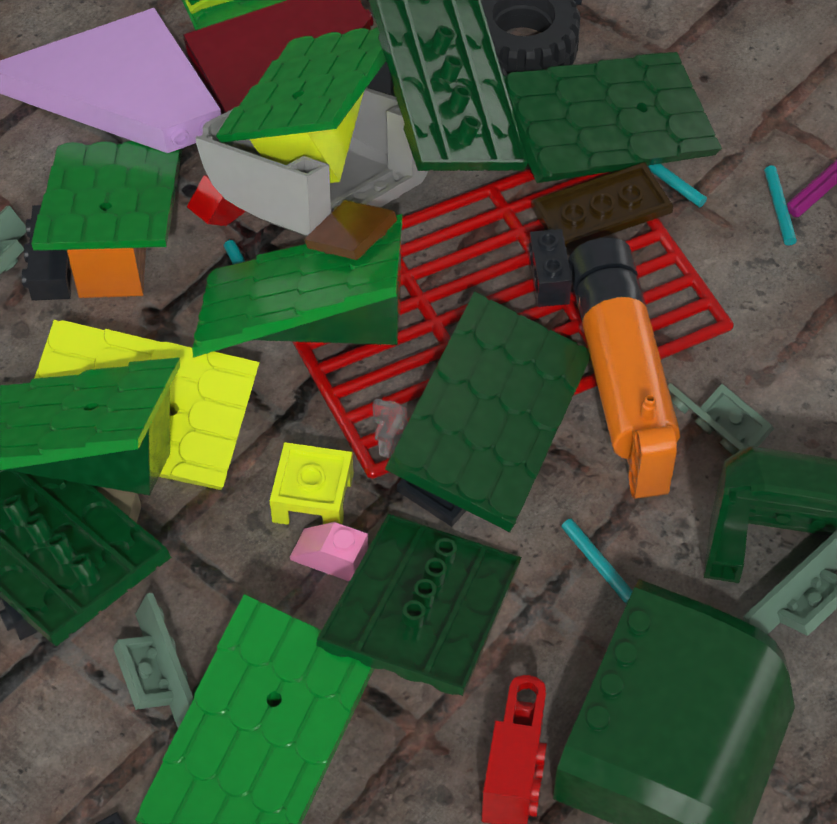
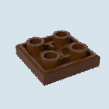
[304,200,397,260]

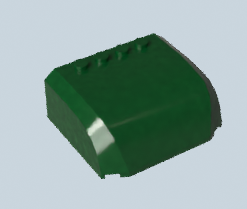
[704,446,837,583]
[553,579,795,824]

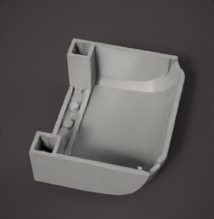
[196,88,428,237]

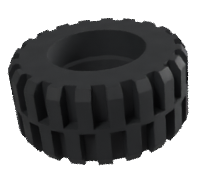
[481,0,580,75]

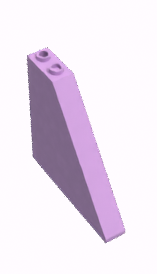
[0,8,221,153]

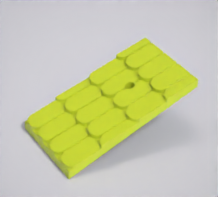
[34,320,260,490]

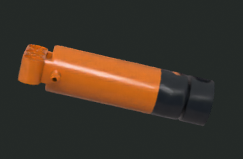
[568,237,680,499]

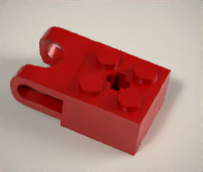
[482,675,547,824]

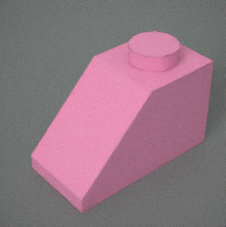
[290,522,368,581]

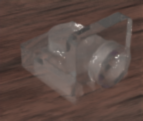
[373,398,408,458]

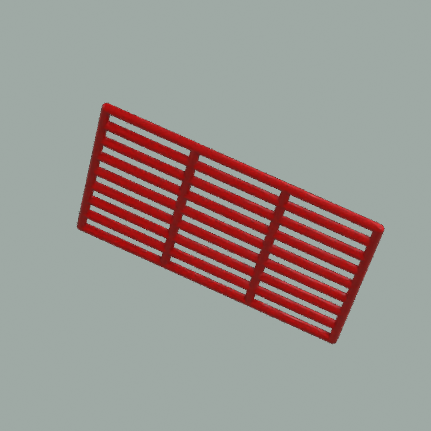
[292,168,734,479]

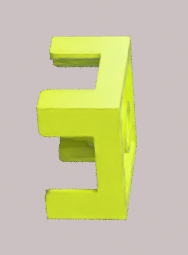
[270,442,354,525]

